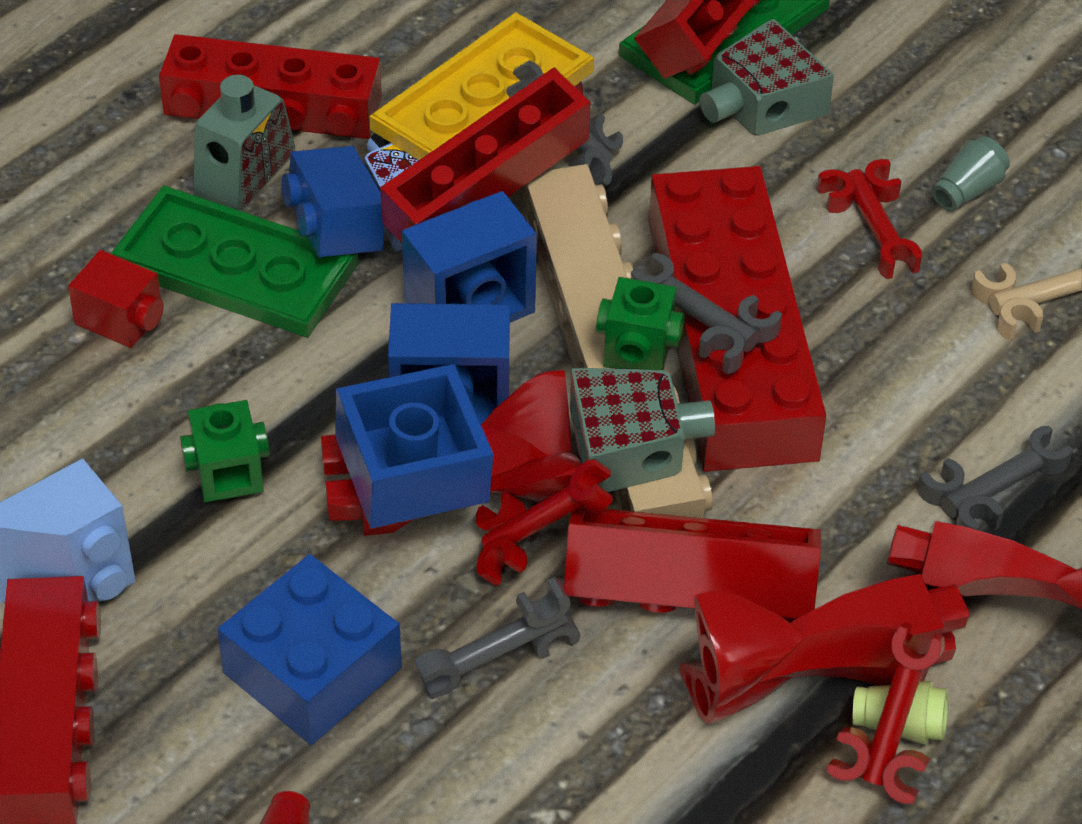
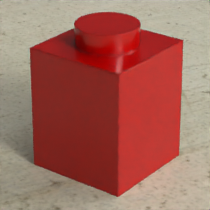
[68,250,164,349]

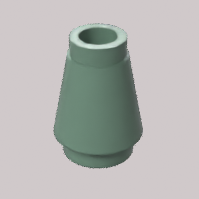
[931,136,1010,212]

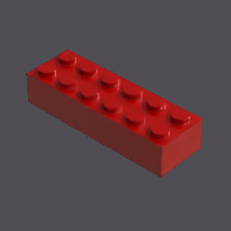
[649,166,827,472]

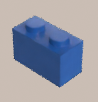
[281,146,385,257]

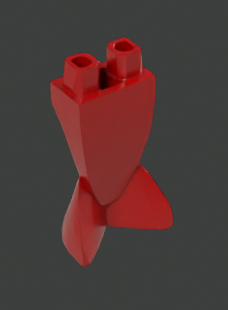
[321,370,581,536]
[886,521,1082,611]
[678,574,970,724]

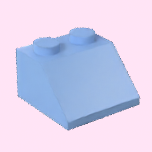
[0,458,136,603]

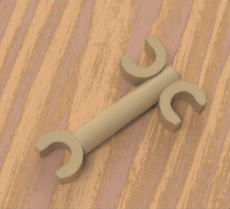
[971,263,1082,341]

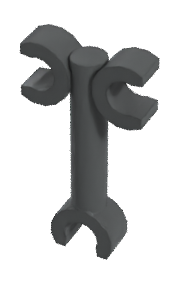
[506,60,623,187]
[631,253,782,374]
[917,426,1073,530]
[414,577,580,699]

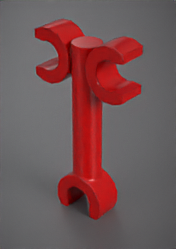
[817,159,922,279]
[476,459,613,586]
[826,622,945,804]

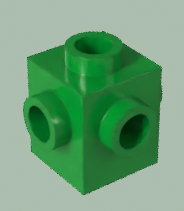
[596,277,685,370]
[180,400,270,503]

